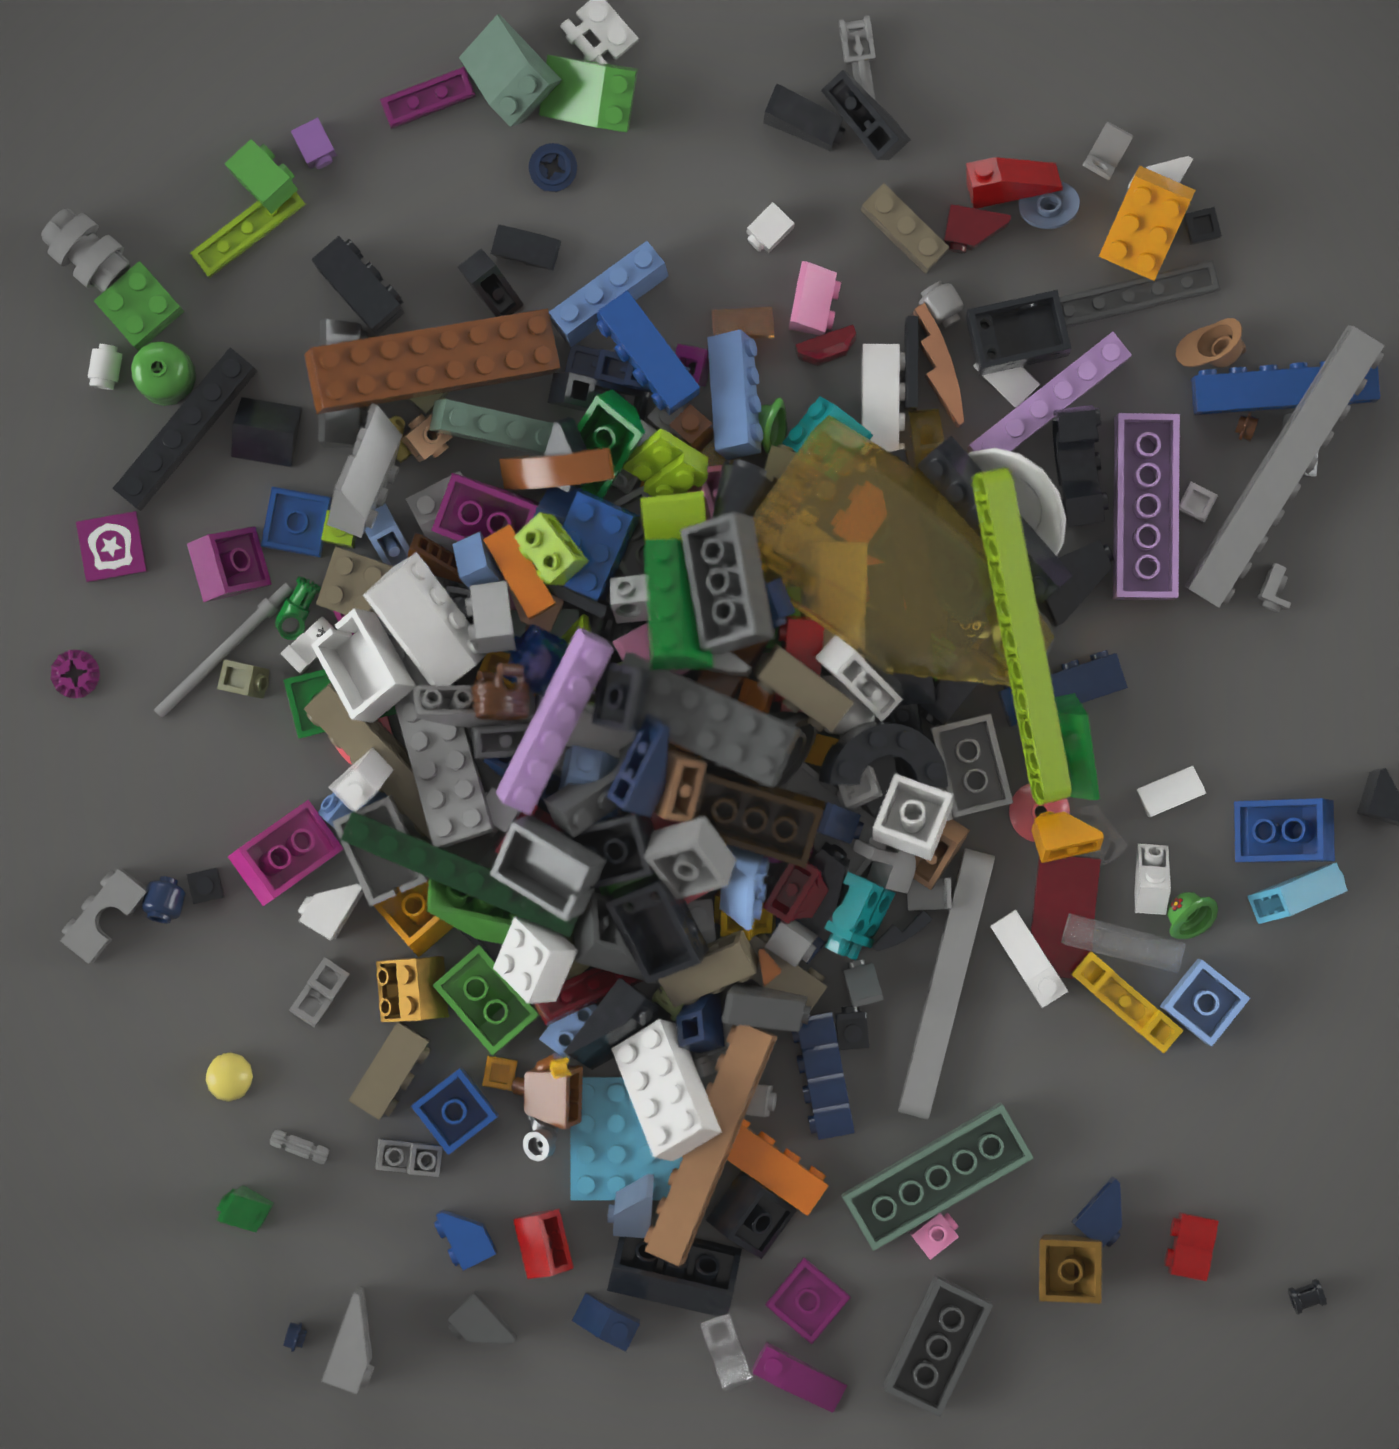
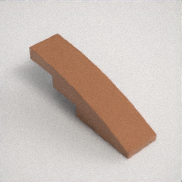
[913,303,964,428]

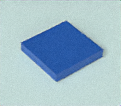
[261,486,333,558]

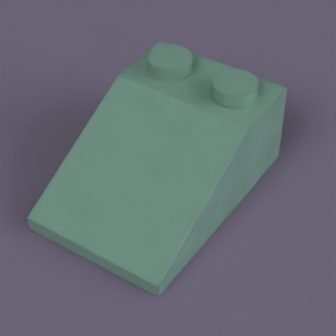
[459,14,562,127]

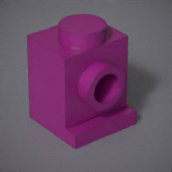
[675,343,710,387]

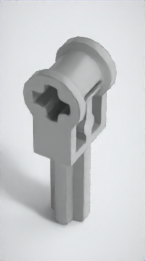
[839,15,876,101]

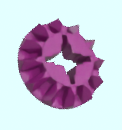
[50,650,100,698]

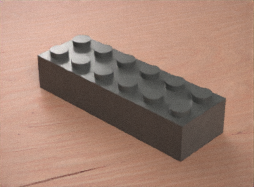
[621,652,802,787]

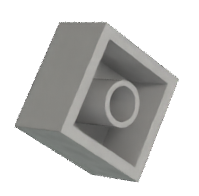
[644,817,737,900]

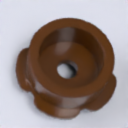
[1235,412,1259,441]

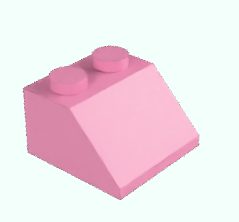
[789,261,841,336]

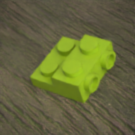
[623,428,708,497]

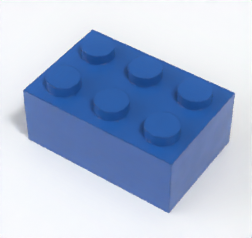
[563,491,641,602]

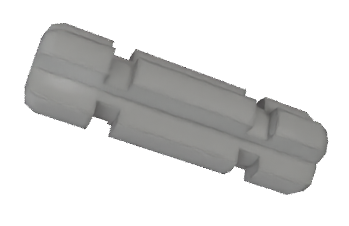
[270,1129,329,1164]

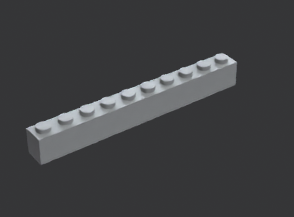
[1184,325,1385,608]

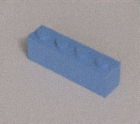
[549,241,669,347]
[707,329,763,460]

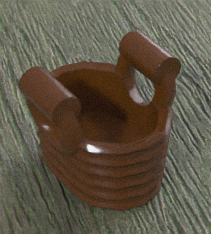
[471,663,531,721]

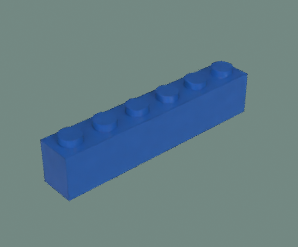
[1191,361,1380,415]

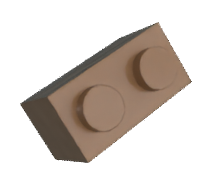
[654,749,707,822]

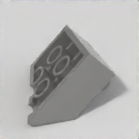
[327,403,402,538]

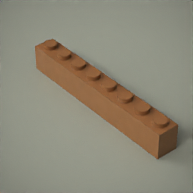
[644,1025,778,1266]

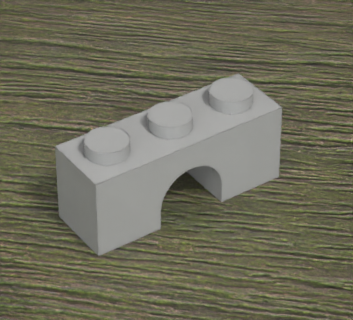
[60,869,147,964]

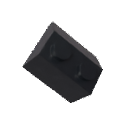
[706,1171,797,1259]

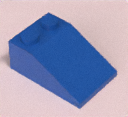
[1234,798,1335,862]

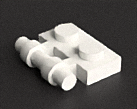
[560,0,639,64]

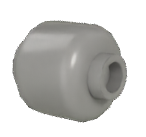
[919,281,964,328]

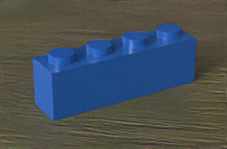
[596,290,700,416]

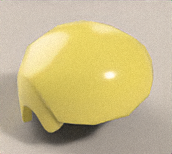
[206,1052,253,1102]

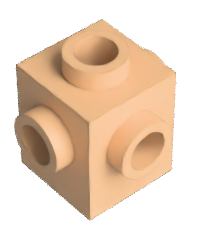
[401,414,452,462]

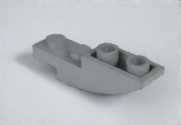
[414,686,536,728]

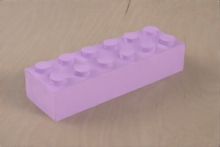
[1113,413,1180,600]

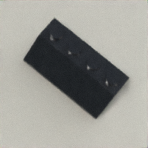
[607,1236,742,1319]

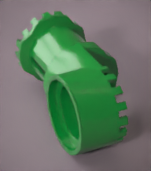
[275,576,321,640]

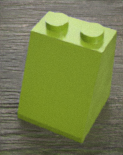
[640,491,706,548]

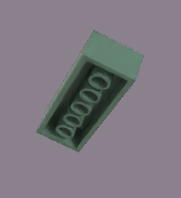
[841,1102,1033,1251]

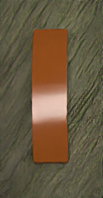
[499,447,615,489]

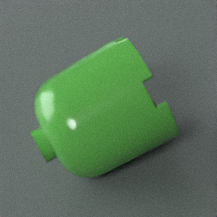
[131,341,196,406]

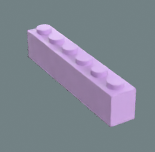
[967,331,1132,452]
[496,627,614,815]

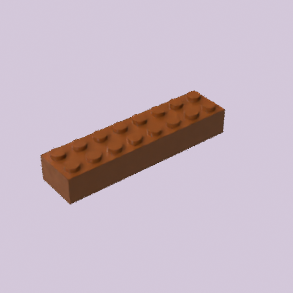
[304,308,560,414]

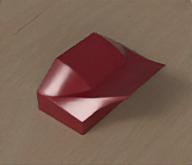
[795,324,856,366]
[762,862,829,924]

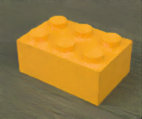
[1098,165,1196,281]

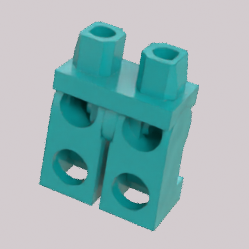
[824,872,896,960]

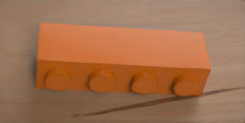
[727,1118,829,1216]

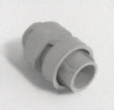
[41,209,130,292]

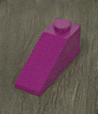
[752,1341,847,1413]

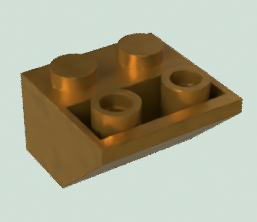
[376,956,449,1022]

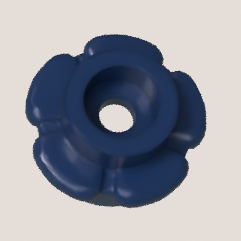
[283,1322,307,1352]

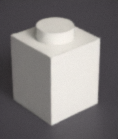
[747,202,795,254]

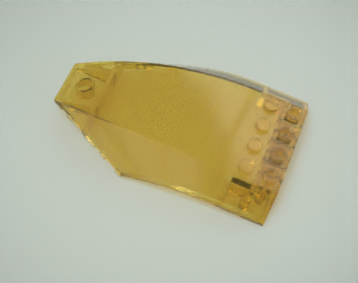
[753,415,1055,687]

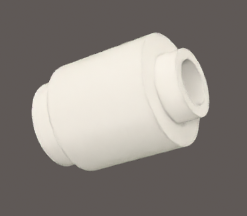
[88,344,123,390]

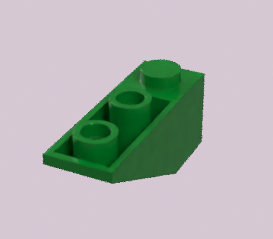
[216,1185,274,1233]

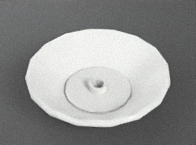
[937,448,1066,560]

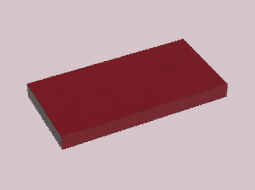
[1031,856,1101,979]

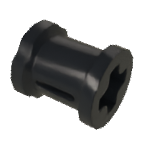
[1288,1279,1327,1315]

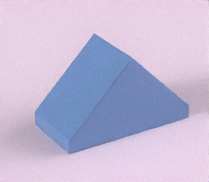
[452,531,504,589]

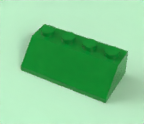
[644,539,713,670]

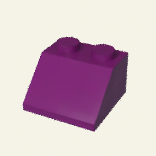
[187,526,272,602]

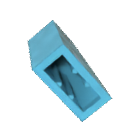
[1247,862,1348,924]

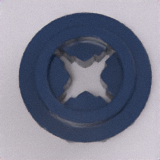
[529,143,577,193]

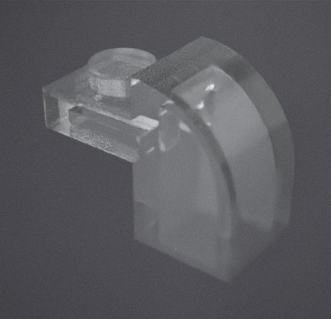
[700,1313,753,1391]

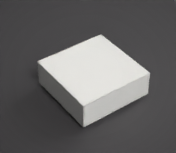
[1179,482,1218,523]

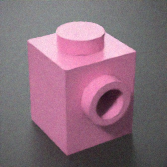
[910,1212,959,1260]

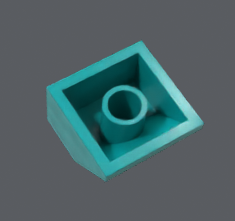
[782,396,873,483]

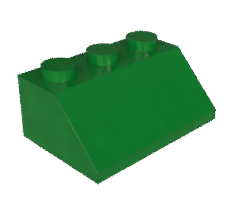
[577,390,645,499]
[1054,693,1100,800]

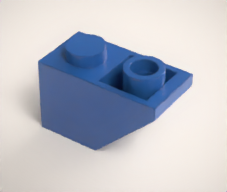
[434,1210,497,1270]

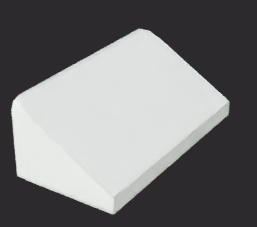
[973,353,1040,408]
[1136,766,1207,817]

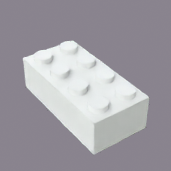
[611,1019,722,1161]

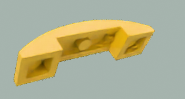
[1071,951,1184,1054]

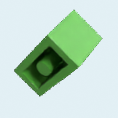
[224,139,298,214]

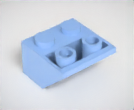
[720,844,769,930]

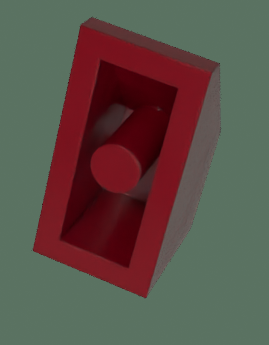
[943,204,1011,253]

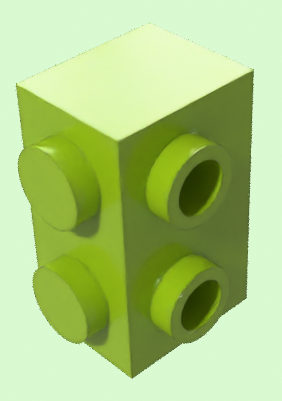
[514,512,589,586]

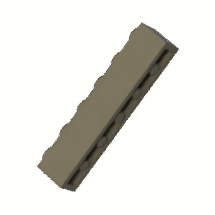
[304,682,432,841]

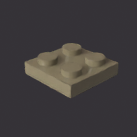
[316,546,394,617]

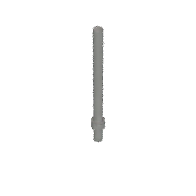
[154,582,294,718]

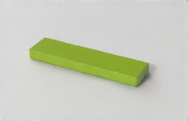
[190,192,306,278]

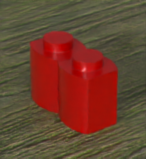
[1164,1212,1219,1282]

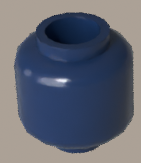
[142,876,186,924]

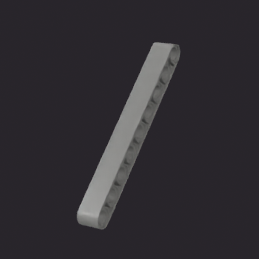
[898,848,995,1120]

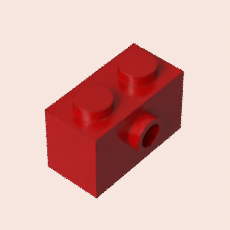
[513,1209,574,1279]

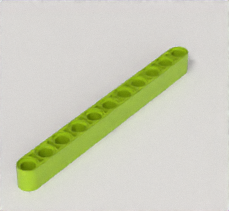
[972,467,1071,805]

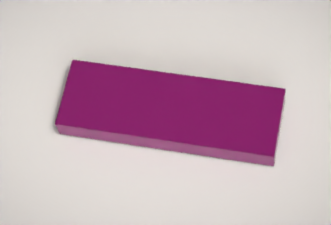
[380,67,476,129]

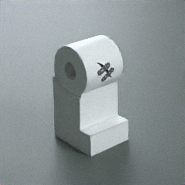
[280,617,336,675]

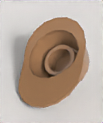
[1175,318,1246,368]

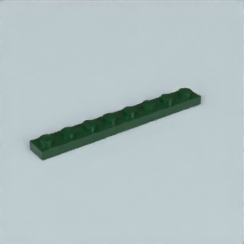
[340,811,579,937]

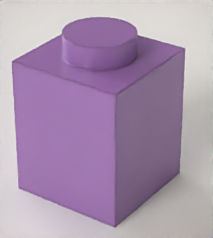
[291,118,337,169]

